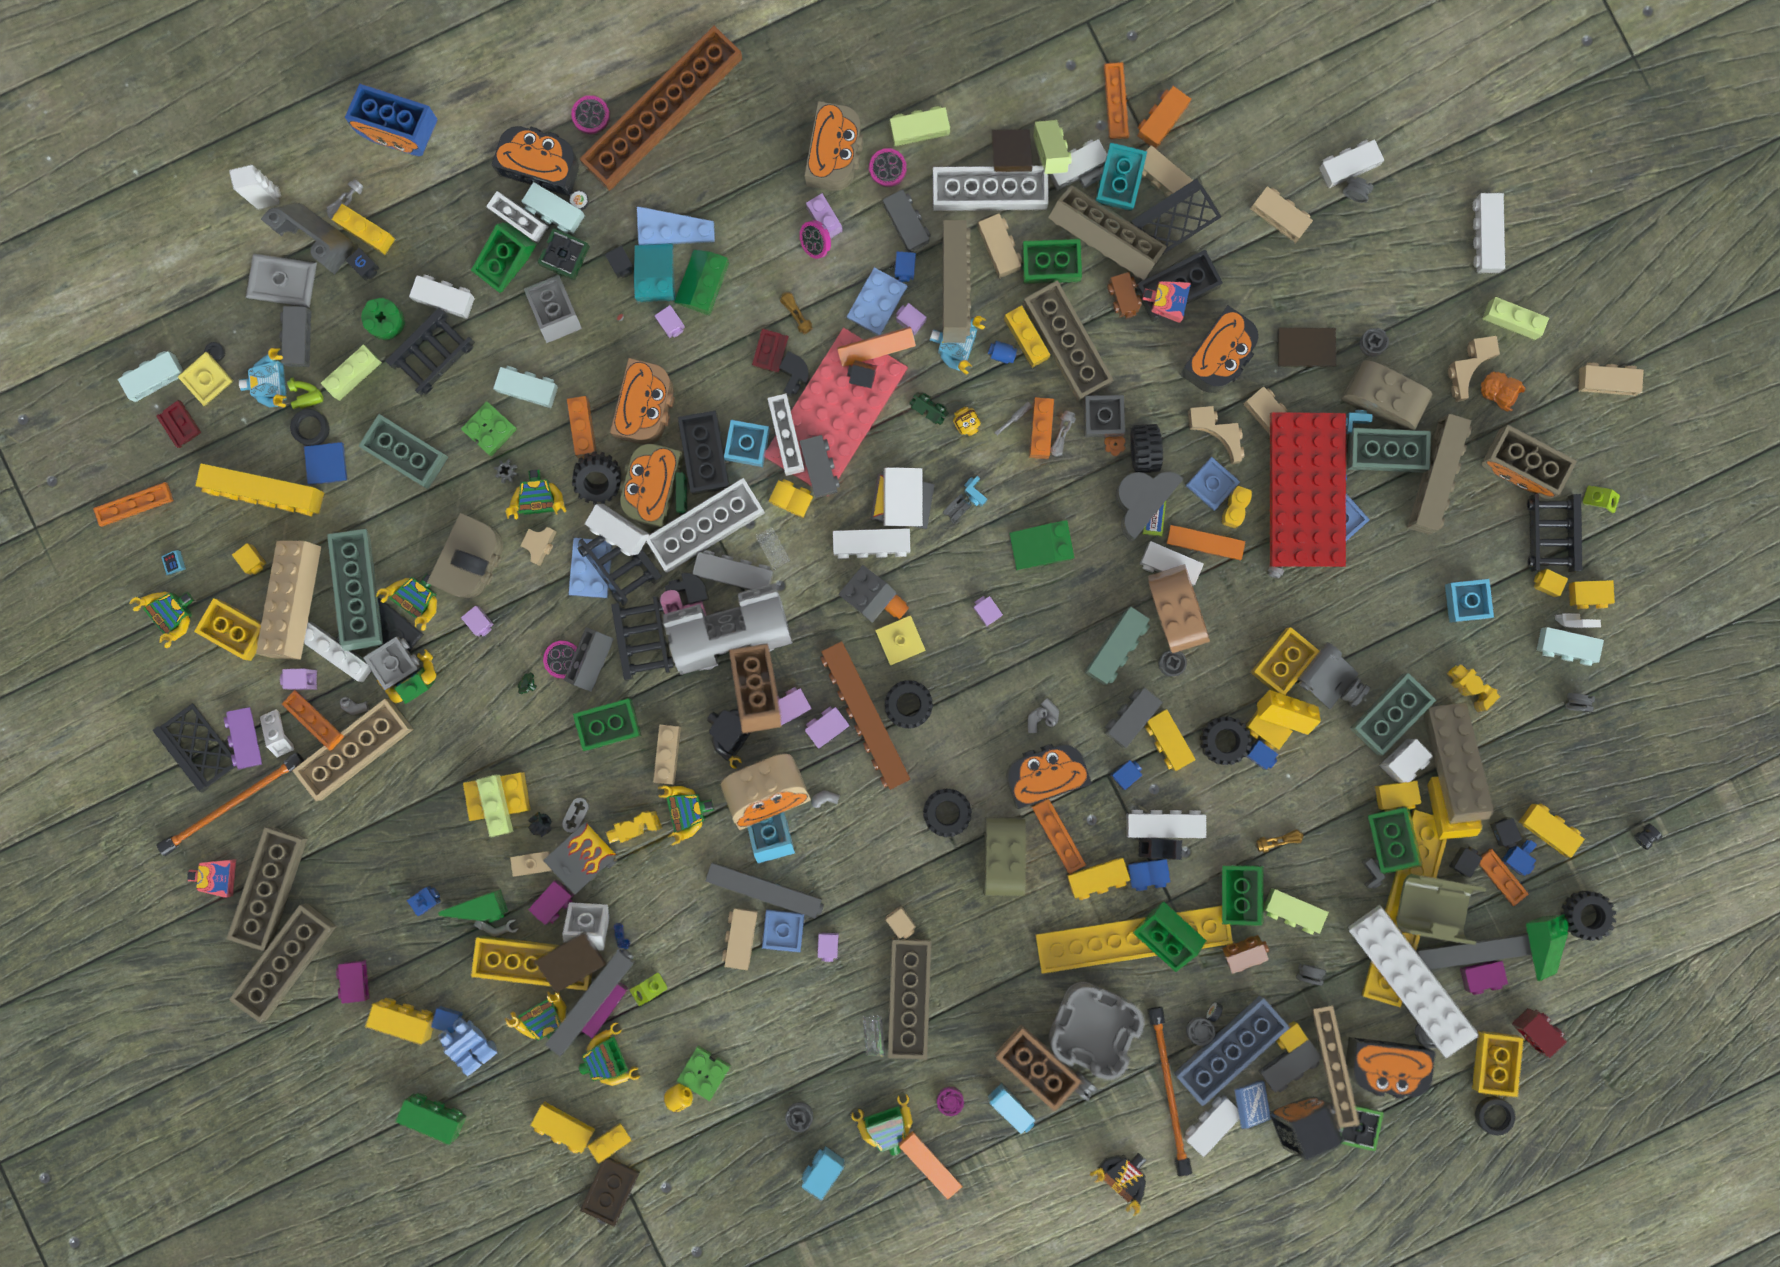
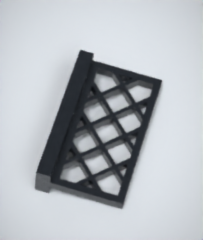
[1132,177,1222,255]
[152,703,237,793]

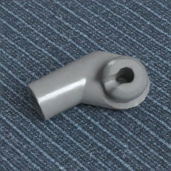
[340,697,369,715]
[1041,698,1059,727]
[1028,707,1048,733]
[811,790,840,808]

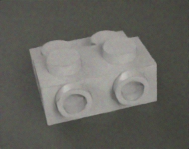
[363,636,420,690]

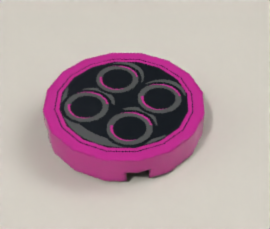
[572,96,609,134]
[869,148,906,187]
[800,220,831,259]
[543,641,577,679]

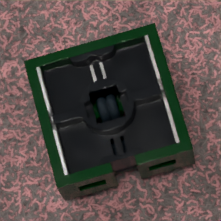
[537,228,590,281]

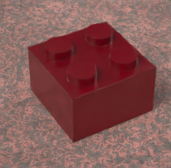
[1511,1008,1567,1058]

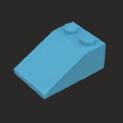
[748,812,795,863]

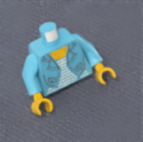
[930,316,986,375]
[239,348,287,407]

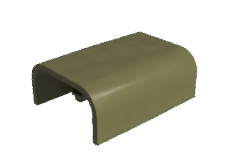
[1397,874,1486,945]

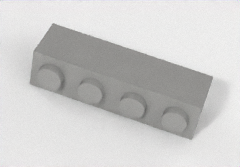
[692,550,774,590]

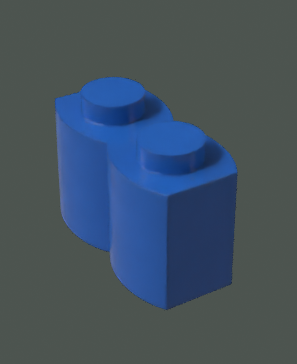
[1127,859,1170,891]

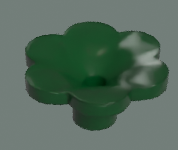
[517,672,537,694]

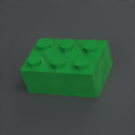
[1022,239,1082,284]
[573,698,642,751]
[1368,807,1423,874]
[395,1093,467,1145]

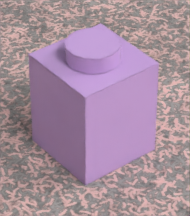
[896,303,926,335]
[655,305,685,338]
[973,596,1003,627]
[461,606,494,636]
[818,932,839,962]

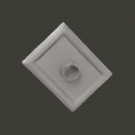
[246,254,317,307]

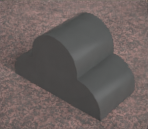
[1115,472,1184,542]

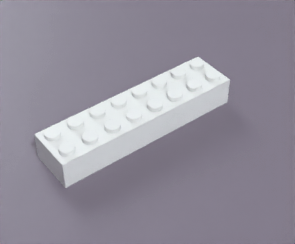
[1348,905,1478,1058]

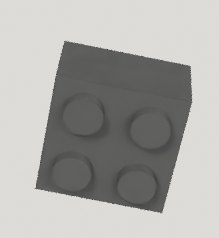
[1083,395,1125,438]
[838,565,897,623]

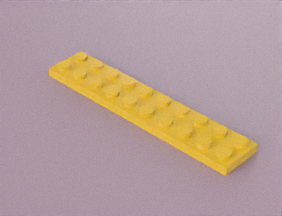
[1362,810,1447,1007]
[1035,905,1233,973]

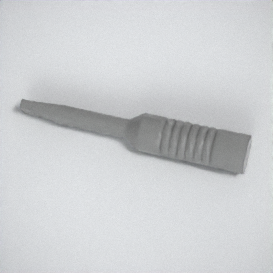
[994,402,1032,436]

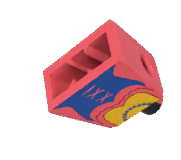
[1143,281,1191,323]
[187,859,236,897]

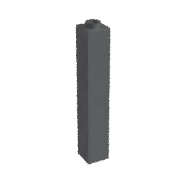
[705,862,824,918]
[1416,933,1532,969]
[545,949,635,1057]

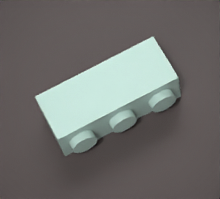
[522,182,585,235]
[118,351,183,402]
[493,366,558,408]
[1536,627,1604,666]

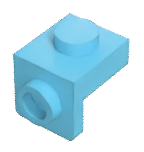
[1346,410,1373,434]
[964,476,987,507]

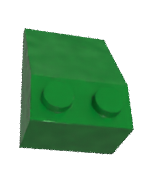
[471,222,537,293]
[1009,520,1075,570]
[438,889,508,923]
[1526,915,1568,981]

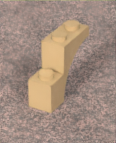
[1448,336,1500,402]
[1188,406,1244,464]

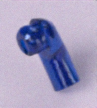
[614,923,630,949]

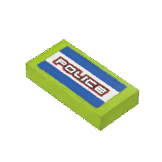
[1143,501,1166,537]

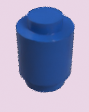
[988,340,1017,364]

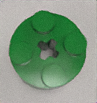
[361,298,405,340]

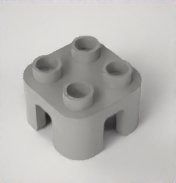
[1049,982,1144,1080]

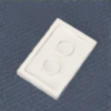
[884,468,922,526]

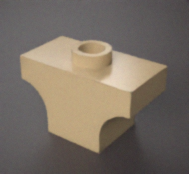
[521,527,557,566]
[510,851,552,877]

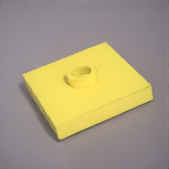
[178,352,233,406]
[875,615,926,666]

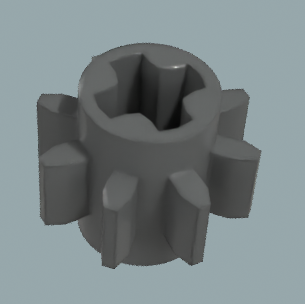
[494,459,519,484]

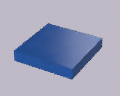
[304,442,347,485]

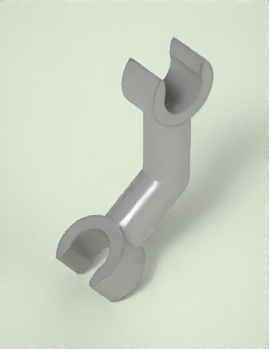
[474,919,519,937]

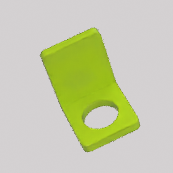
[1583,485,1620,513]
[630,973,668,1006]

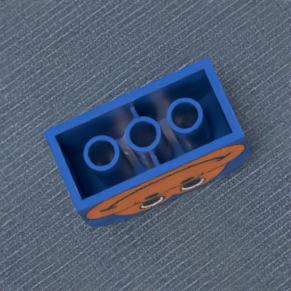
[345,84,438,156]

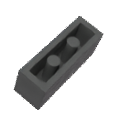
[883,189,931,253]
[279,306,311,367]
[800,435,840,499]
[564,627,614,692]
[1258,1039,1323,1093]

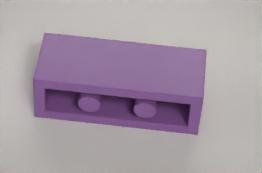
[223,707,262,769]

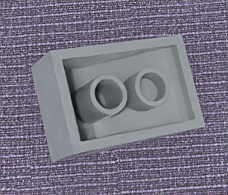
[524,275,582,343]

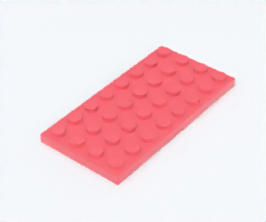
[765,327,908,497]

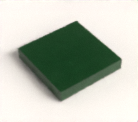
[676,472,688,515]

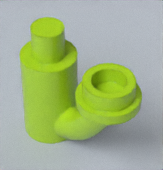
[287,378,324,409]

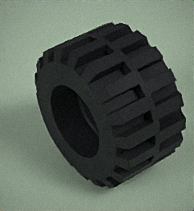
[1130,424,1163,473]
[572,451,621,505]
[885,680,933,729]
[1200,717,1252,765]
[923,788,972,837]
[1561,891,1617,941]

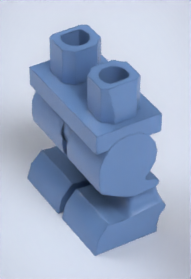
[439,1018,497,1076]

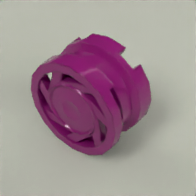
[937,1086,964,1116]

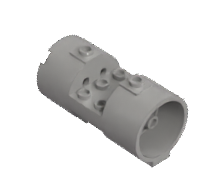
[663,583,792,675]

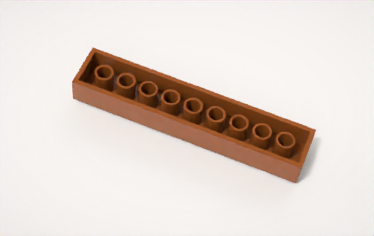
[580,26,743,191]

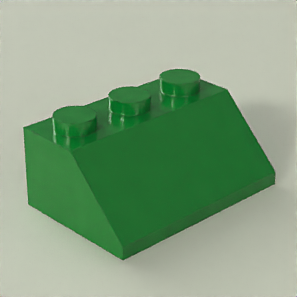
[674,250,729,316]
[1222,865,1264,926]
[1133,901,1207,972]

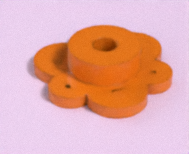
[1104,437,1125,456]

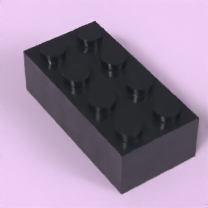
[1135,249,1223,322]
[678,410,730,495]

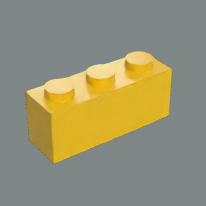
[332,204,395,255]
[1004,305,1050,368]
[1257,690,1321,735]
[1144,709,1196,771]
[1518,803,1585,858]
[1066,857,1130,900]
[530,1102,595,1153]

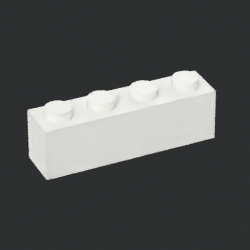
[229,165,281,209]
[1473,193,1505,273]
[768,394,805,476]
[833,529,910,559]
[304,622,372,682]
[1126,810,1206,838]

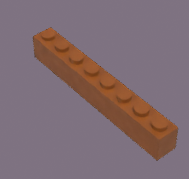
[820,641,911,790]

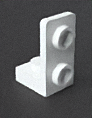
[260,709,294,757]

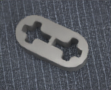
[562,798,590,833]

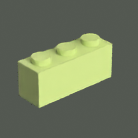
[890,106,950,146]
[1033,120,1071,174]
[1482,297,1549,340]
[321,344,382,401]
[476,775,513,837]
[1264,888,1329,935]

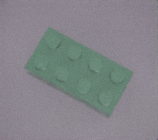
[359,414,448,489]
[1348,428,1431,473]
[1084,606,1150,685]
[1350,673,1436,755]

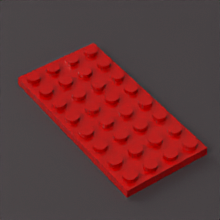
[1270,412,1346,567]

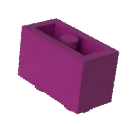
[528,880,574,925]
[336,960,370,1003]
[1460,960,1508,995]

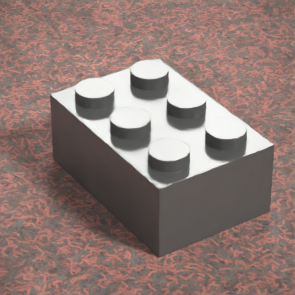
[1104,688,1163,748]

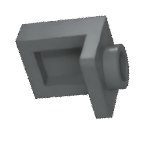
[1362,857,1386,889]

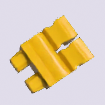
[1447,664,1500,712]
[606,810,662,843]

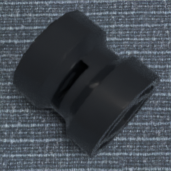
[1634,823,1662,850]

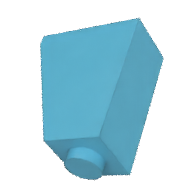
[988,1083,1035,1133]

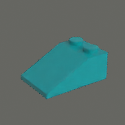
[1095,142,1147,211]
[634,244,675,302]

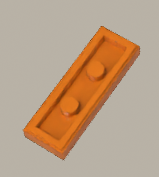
[1479,849,1529,906]

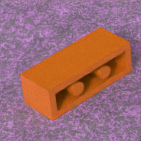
[1138,86,1191,149]
[567,396,597,458]
[1029,397,1054,459]

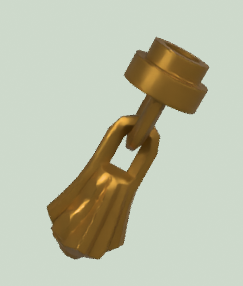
[780,292,813,335]
[1256,829,1304,853]

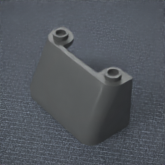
[261,203,354,275]

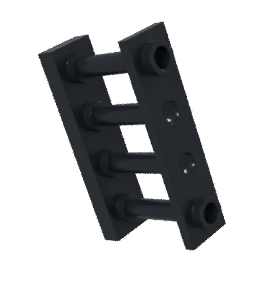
[385,307,475,396]
[1527,494,1582,572]
[577,535,662,606]
[611,596,674,681]

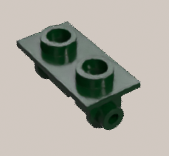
[909,392,949,425]

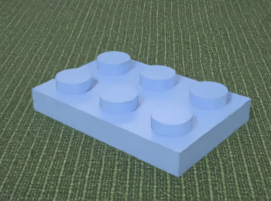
[847,268,907,336]
[569,538,612,598]

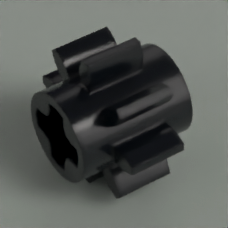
[528,812,552,837]

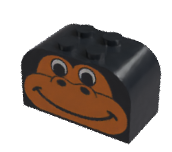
[491,126,579,197]
[1179,305,1259,393]
[1006,744,1092,809]
[1346,1037,1436,1099]
[1270,1096,1344,1161]

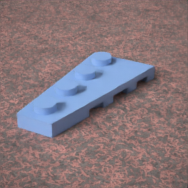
[637,207,715,245]

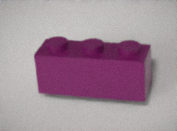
[582,982,629,1038]

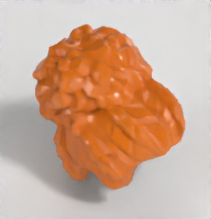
[1480,371,1525,412]

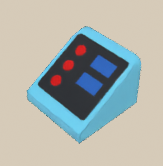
[161,550,186,575]

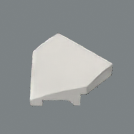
[1555,614,1601,628]

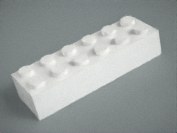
[933,166,1048,211]
[646,478,765,573]

